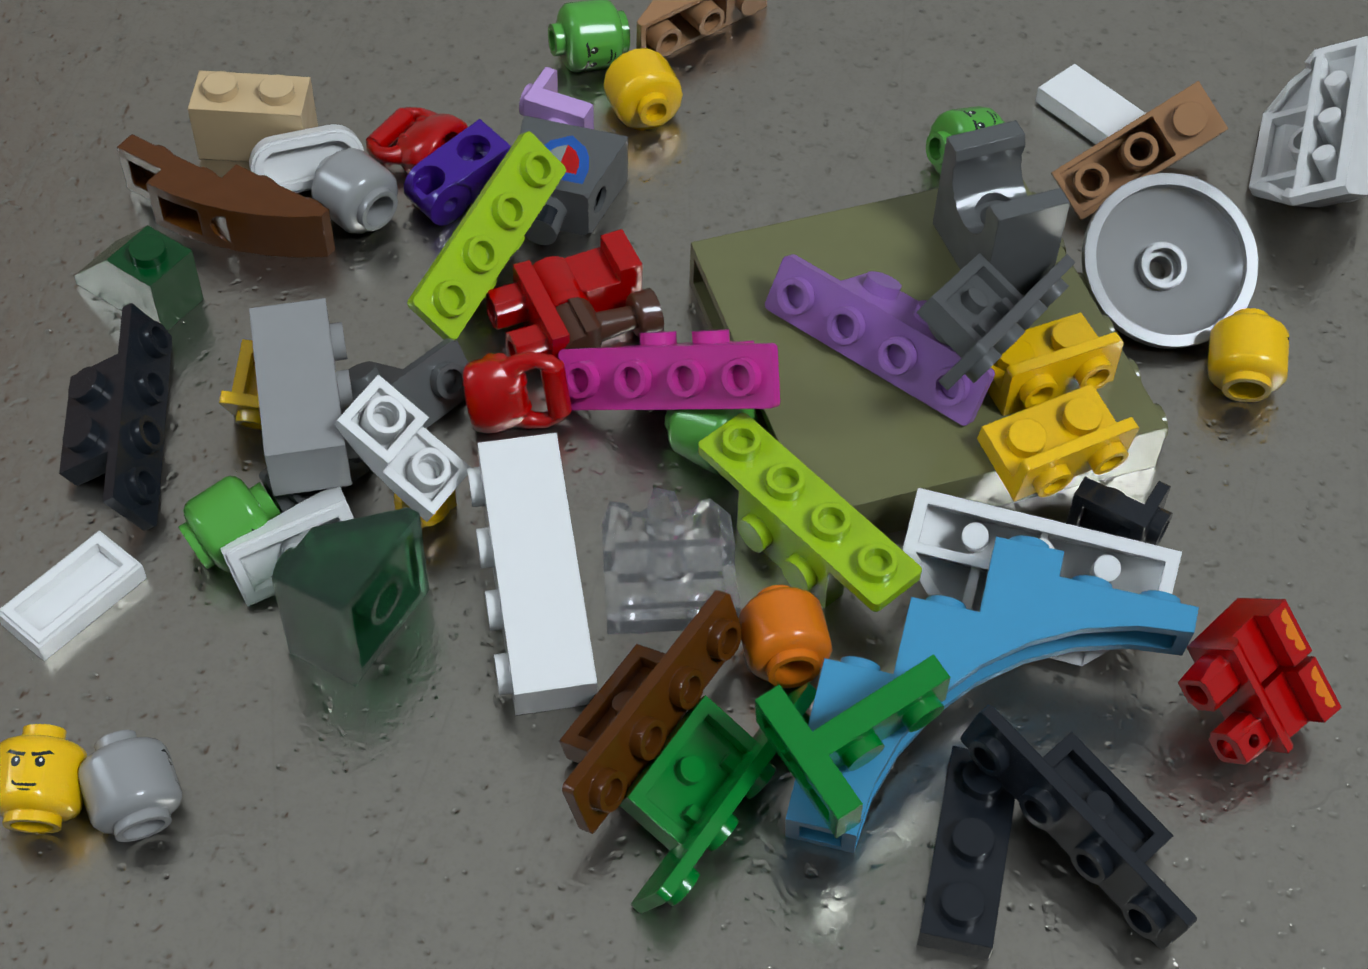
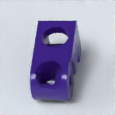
[404,119,511,226]

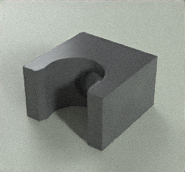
[933,120,1070,295]

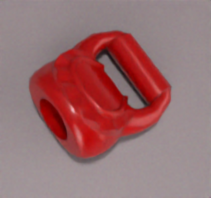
[366,107,468,174]
[463,351,572,433]

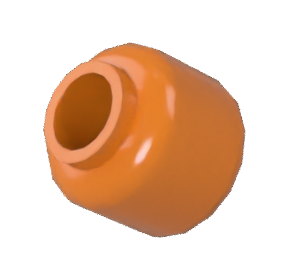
[739,585,832,688]

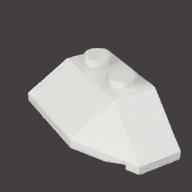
[1249,36,1368,207]
[903,488,1182,666]

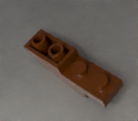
[117,134,335,258]

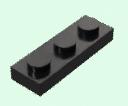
[917,746,1015,961]

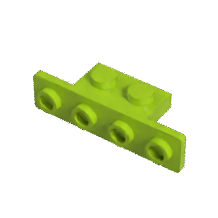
[407,131,566,340]
[698,413,922,612]

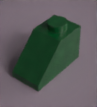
[74,225,204,331]

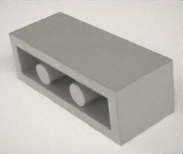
[249,298,360,496]

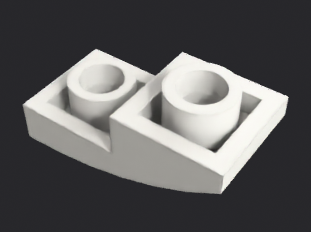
[334,375,472,522]

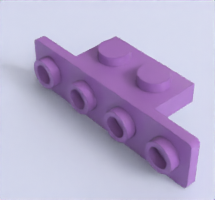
[765,254,995,426]

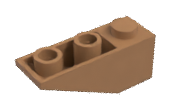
[636,0,767,57]
[1051,81,1228,221]

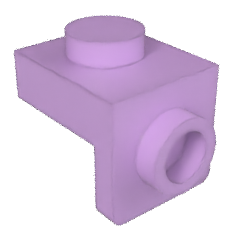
[519,67,594,130]

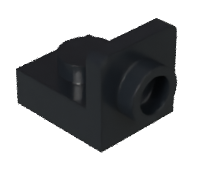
[1066,476,1173,546]

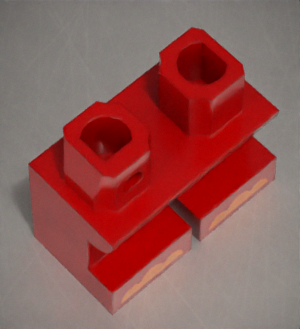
[1178,598,1342,765]

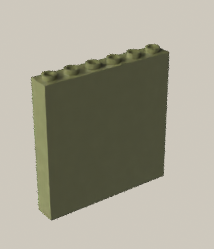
[689,180,1168,535]

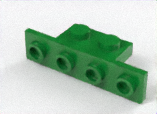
[620,682,817,914]

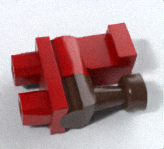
[486,229,664,359]

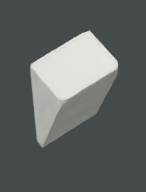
[220,487,369,607]

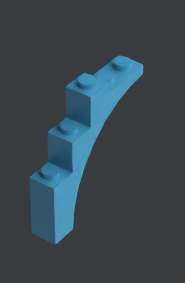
[785,535,1199,853]

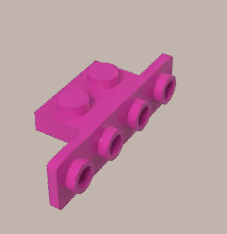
[558,329,780,410]

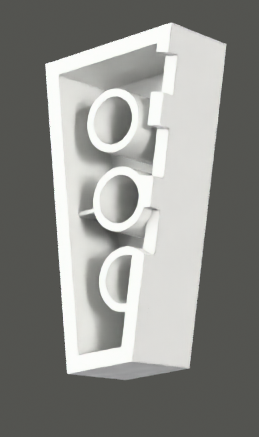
[467,433,597,715]

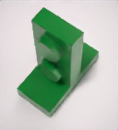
[755,654,951,838]

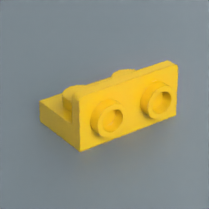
[987,312,1124,416]
[977,384,1140,501]

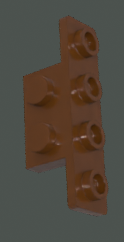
[559,590,742,834]

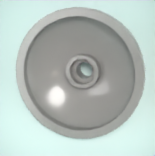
[1081,173,1258,349]

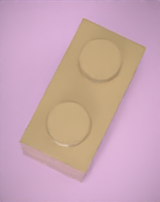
[188,70,318,162]

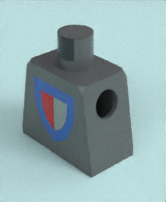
[520,116,628,245]

